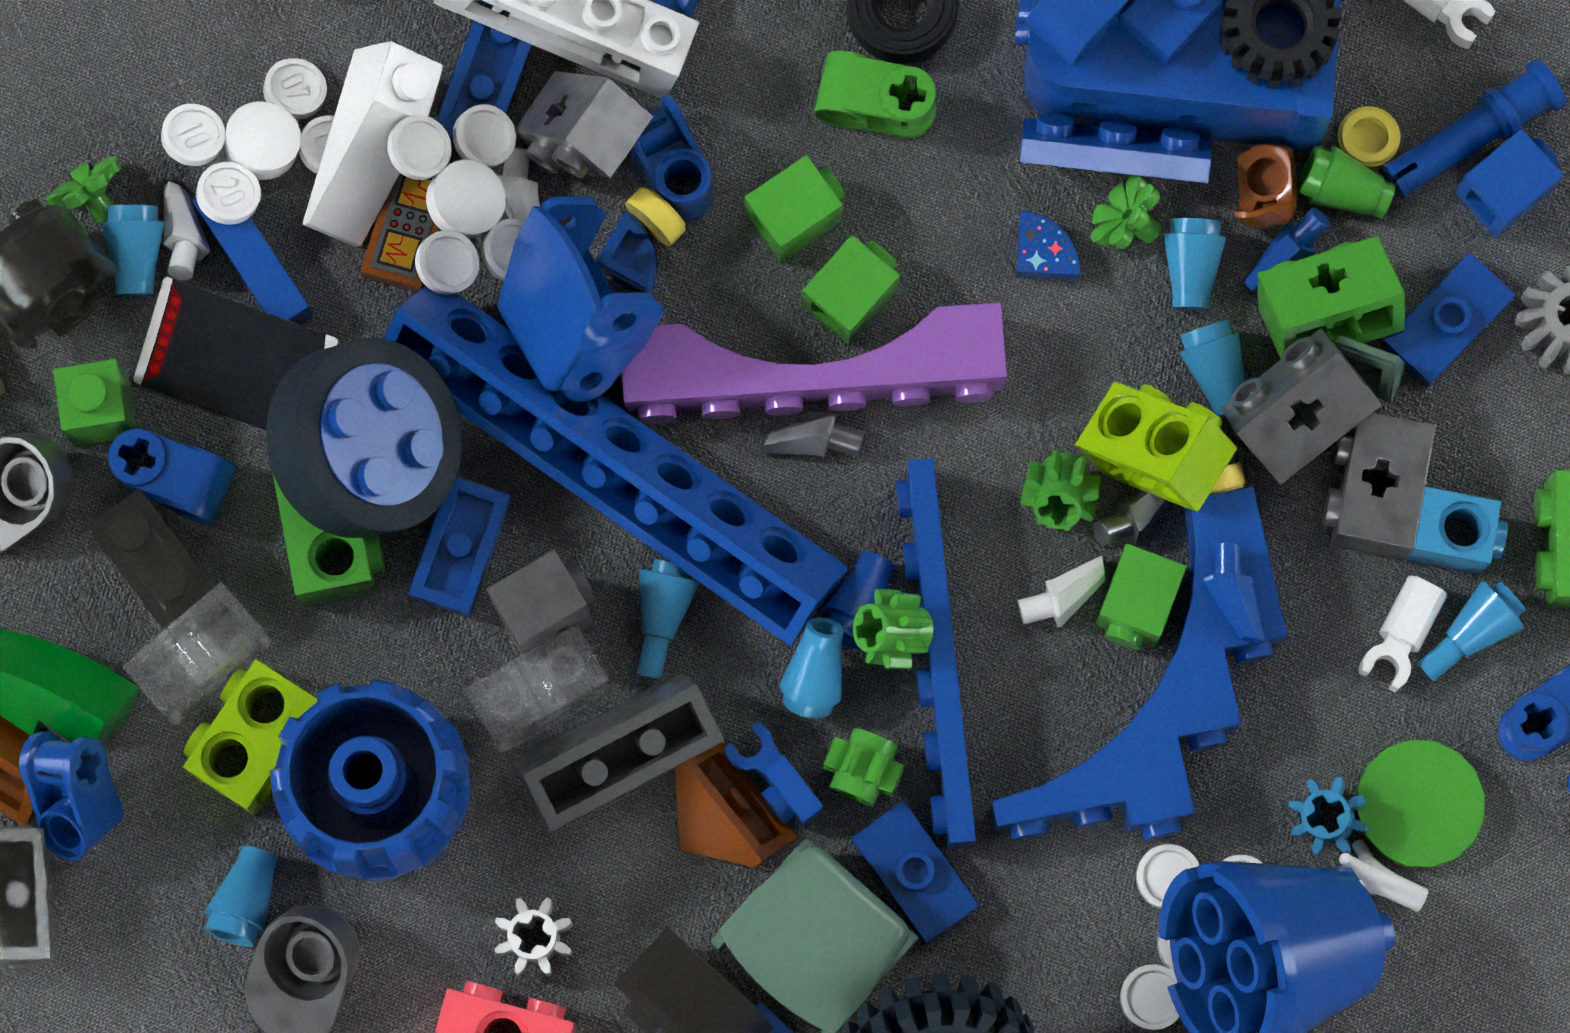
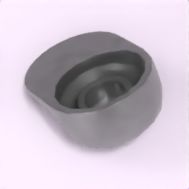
[0,432,74,551]
[245,905,360,1033]

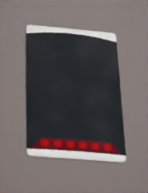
[133,277,338,430]

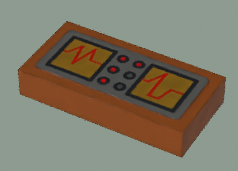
[360,173,442,292]

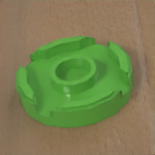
[1355,740,1485,869]

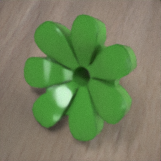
[45,156,121,224]
[1090,175,1162,249]

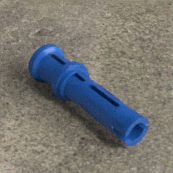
[1382,59,1566,199]

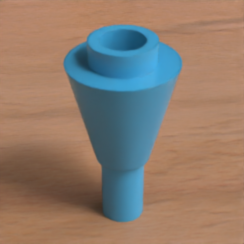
[636,558,700,679]
[1416,580,1526,682]

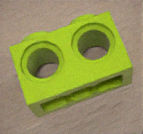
[1075,381,1237,512]
[183,659,317,817]

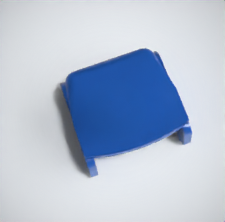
[498,197,665,402]

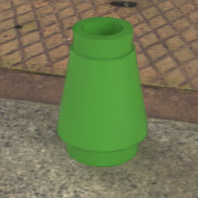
[1297,146,1396,219]

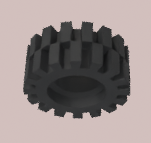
[1220,0,1341,89]

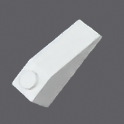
[302,41,444,247]

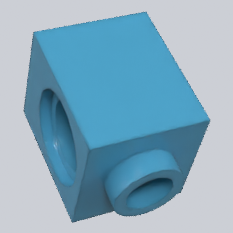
[1405,487,1508,575]

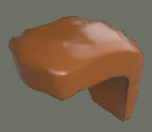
[1234,142,1298,229]

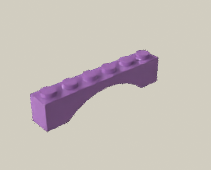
[622,302,1007,424]

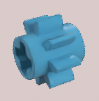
[1288,777,1369,857]

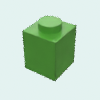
[744,155,845,263]
[802,235,900,345]
[53,359,136,447]
[1095,543,1187,650]

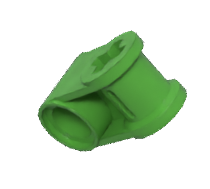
[813,51,936,138]

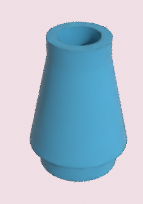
[101,205,165,297]
[1163,218,1226,310]
[1179,319,1245,416]
[779,617,844,718]
[204,846,279,947]

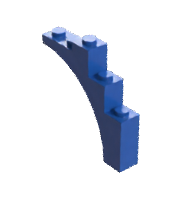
[989,486,1287,841]

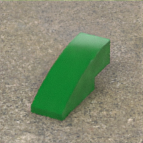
[0,628,140,744]

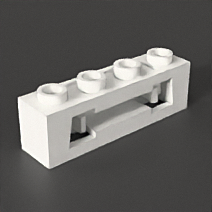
[433,0,699,98]

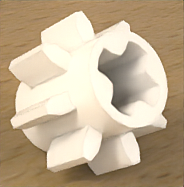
[494,897,573,977]

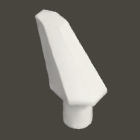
[497,148,540,221]
[163,181,210,281]
[1017,555,1106,627]

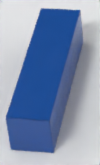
[192,198,313,325]

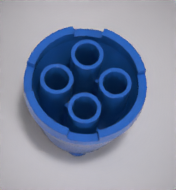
[1159,861,1395,1033]

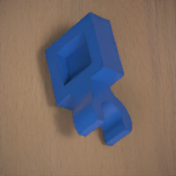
[724,722,824,829]

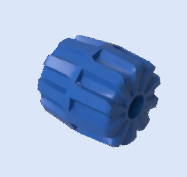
[270,679,471,882]

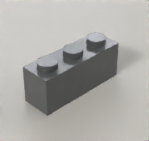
[511,672,725,832]

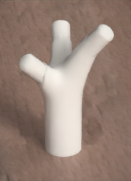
[1339,839,1428,912]

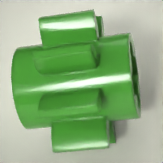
[1020,450,1102,531]
[853,589,933,669]
[823,728,905,807]

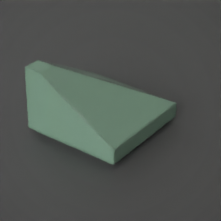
[1336,335,1407,402]

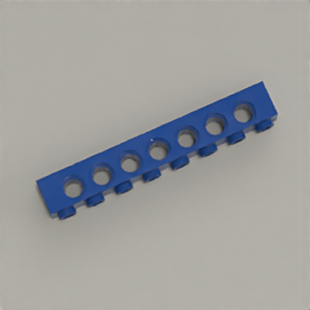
[383,286,848,646]

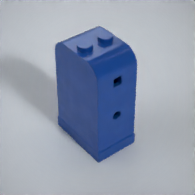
[1014,0,1341,153]

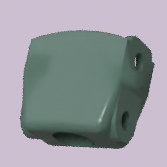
[710,838,919,1033]

